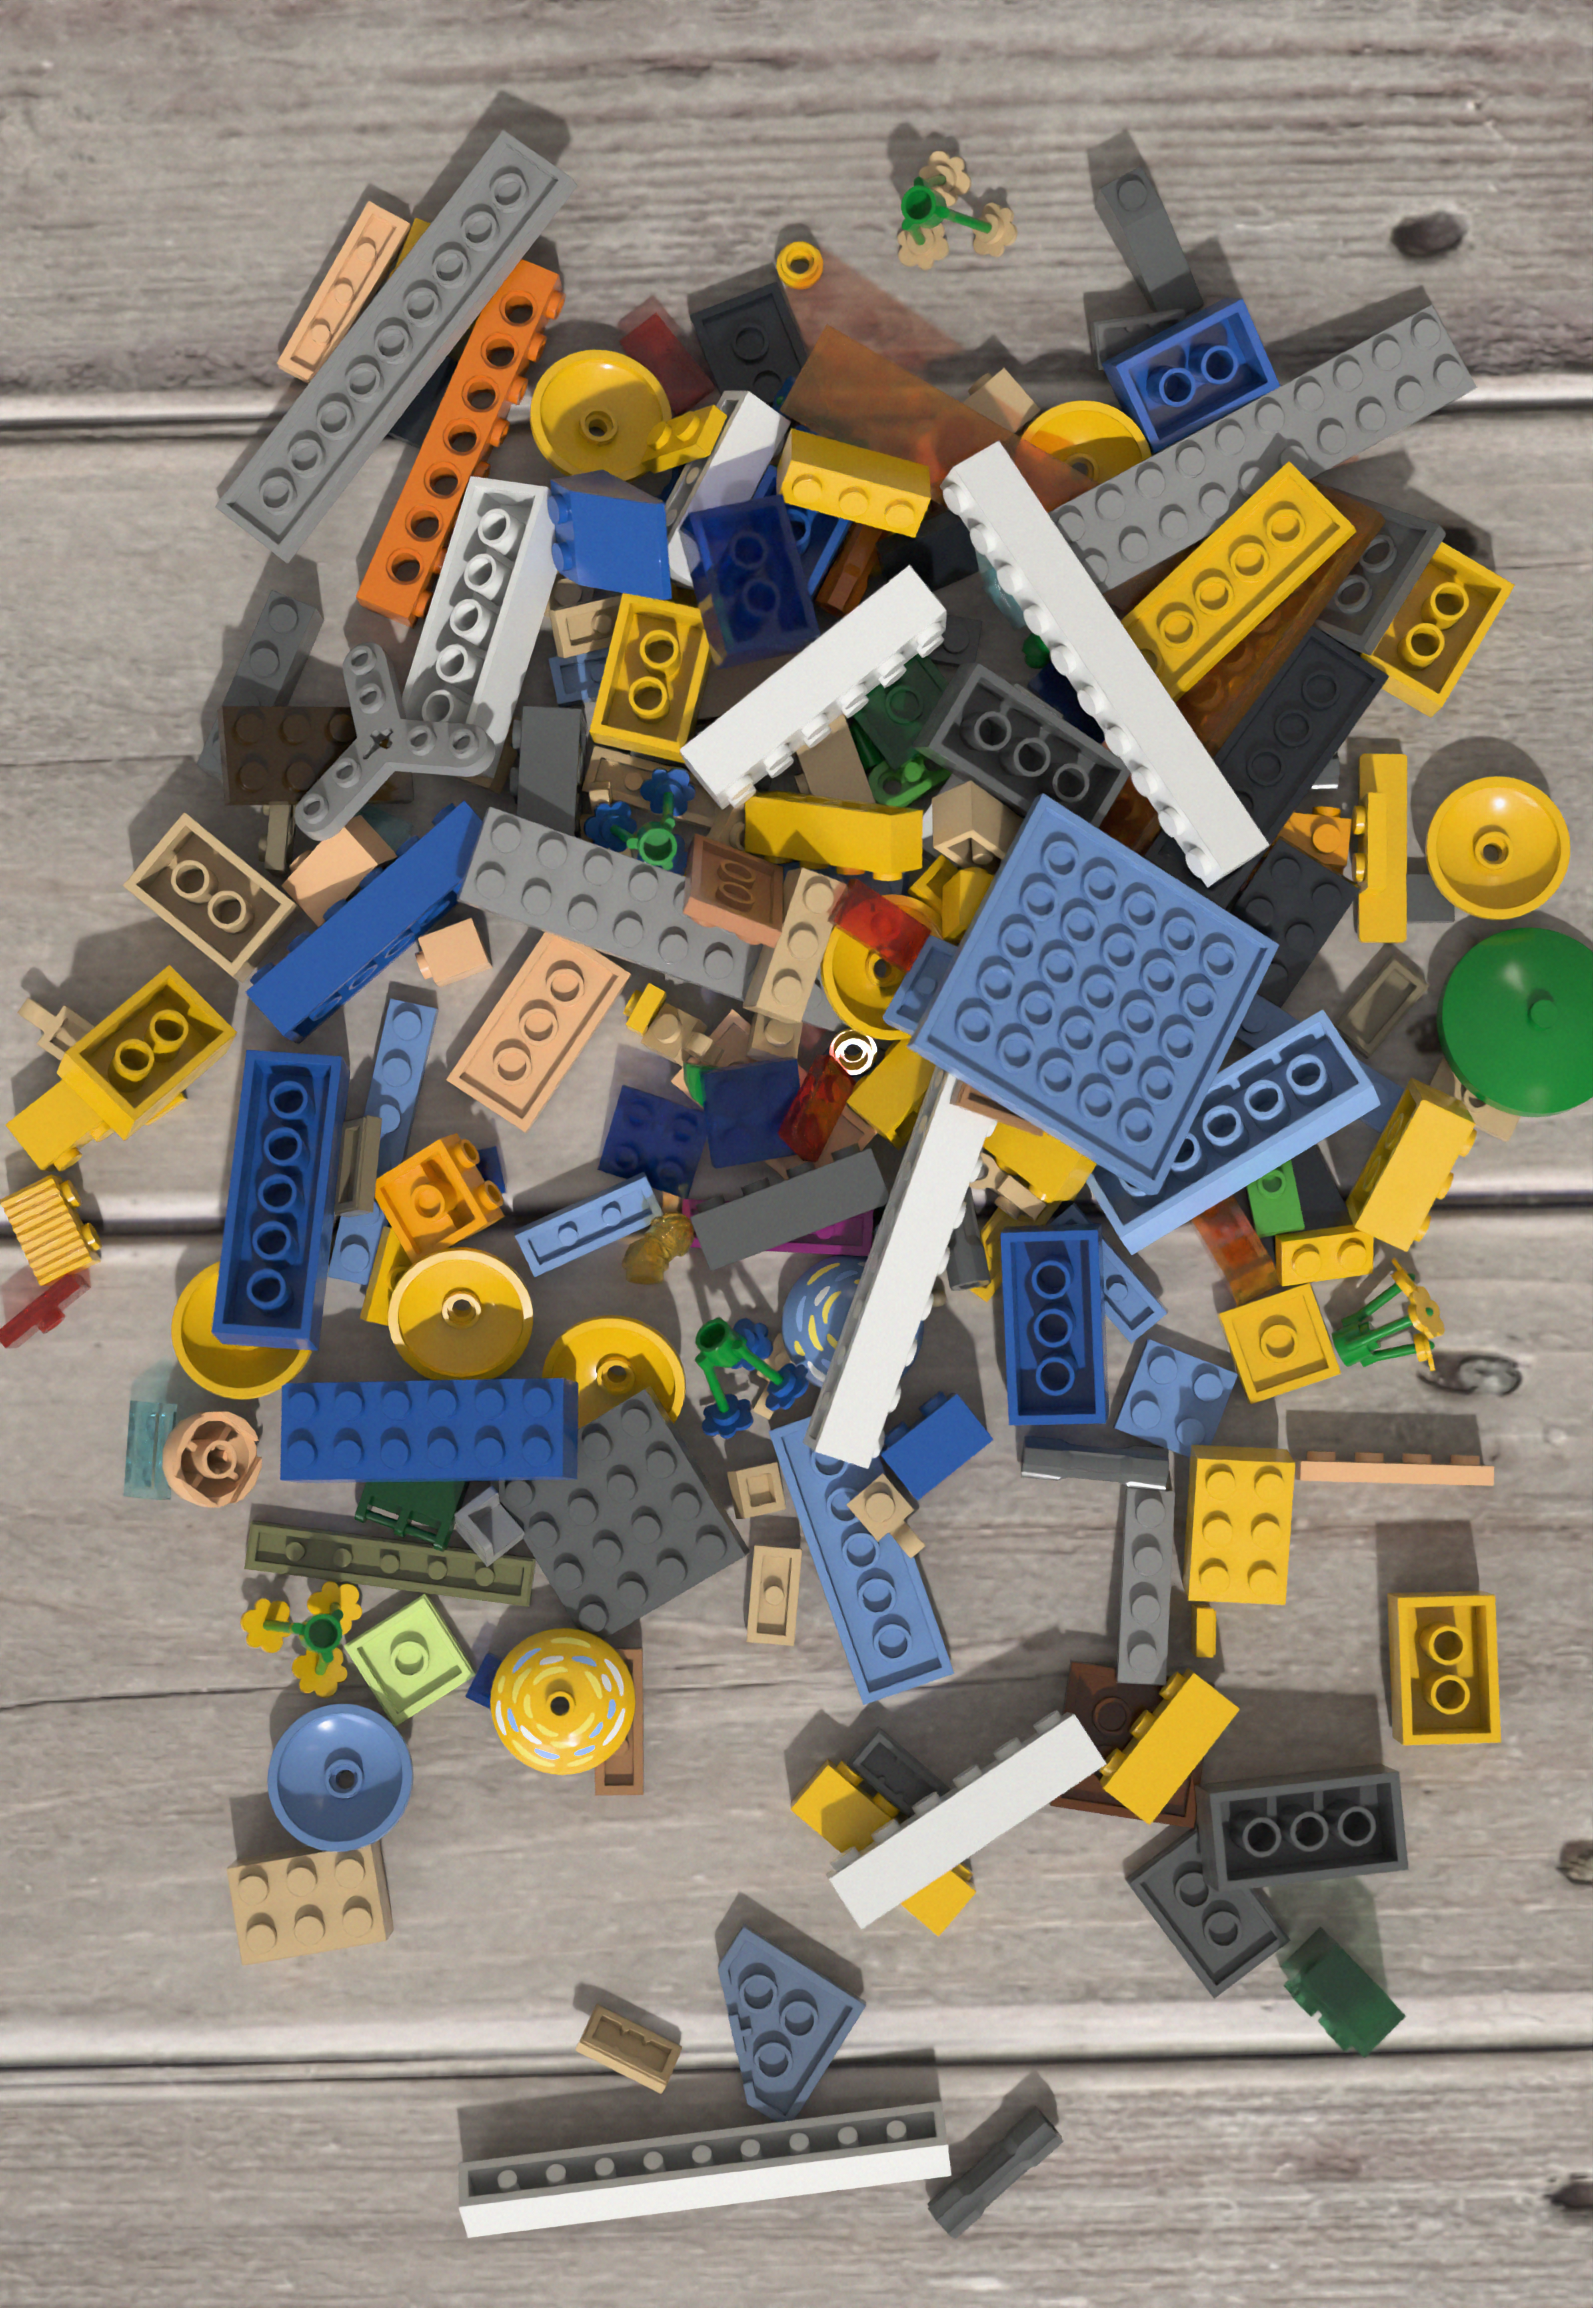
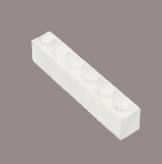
[825,1710,1107,1930]

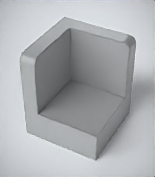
[454,1486,525,1567]

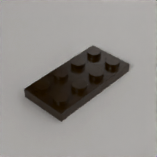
[217,706,414,806]

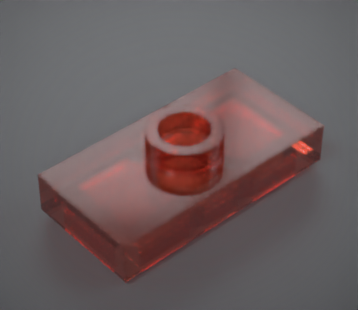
[619,313,715,417]
[827,879,932,972]
[0,1274,91,1348]

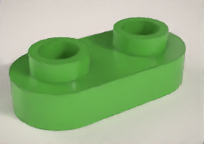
[868,754,952,807]

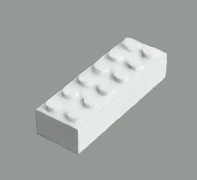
[387,476,558,779]
[680,565,947,810]

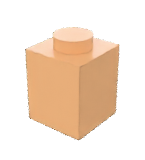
[415,918,493,988]

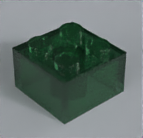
[1280,1926,1406,2058]

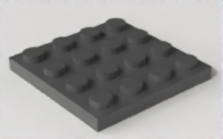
[490,1386,750,1640]

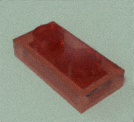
[777,1054,856,1162]

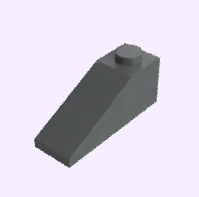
[1095,166,1204,316]

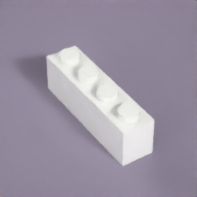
[665,391,791,591]

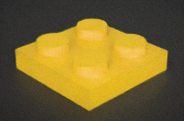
[1217,1283,1341,1405]

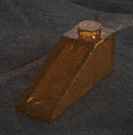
[1189,1194,1280,1307]

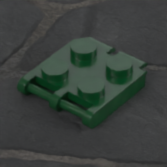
[354,1481,470,1552]

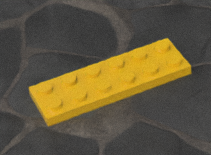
[1120,461,1356,703]

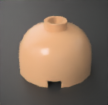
[162,1411,262,1508]

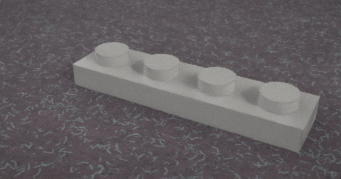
[1115,1488,1175,1686]

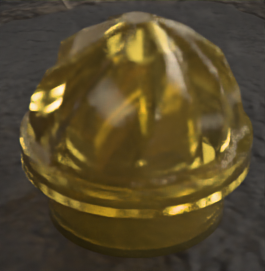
[644,1211,694,1262]
[622,1238,670,1285]

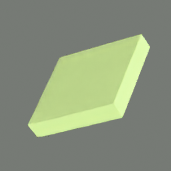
[344,1593,477,1727]

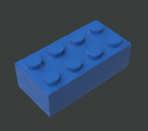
[1000,1223,1109,1426]

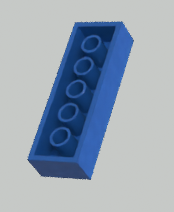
[245,801,483,1045]
[212,1050,350,1351]
[280,1378,578,1483]

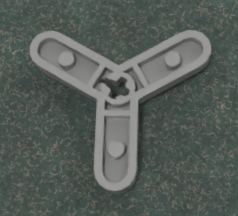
[294,642,496,841]

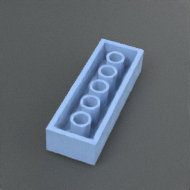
[1086,1009,1381,1255]

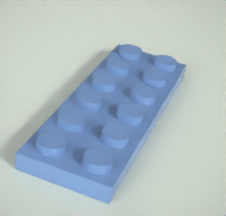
[769,1416,954,1705]

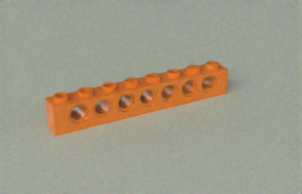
[356,259,566,629]

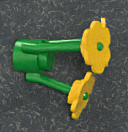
[1331,1257,1445,1371]

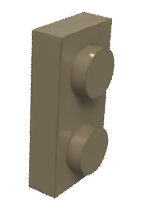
[258,805,297,877]

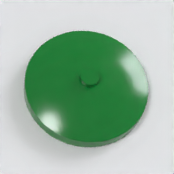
[1437,927,1593,1117]

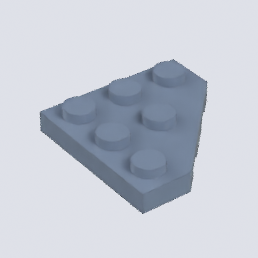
[718,1924,866,2122]

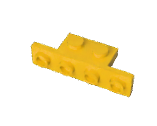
[1352,753,1407,943]

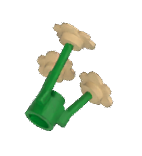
[897,150,1018,270]

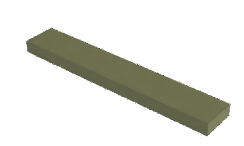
[244,1520,536,1607]

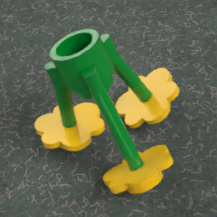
[240,1581,362,1698]

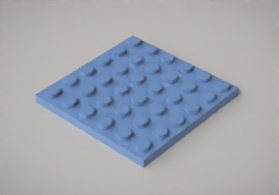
[907,794,1279,1196]

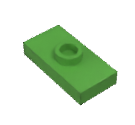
[1246,1159,1305,1239]

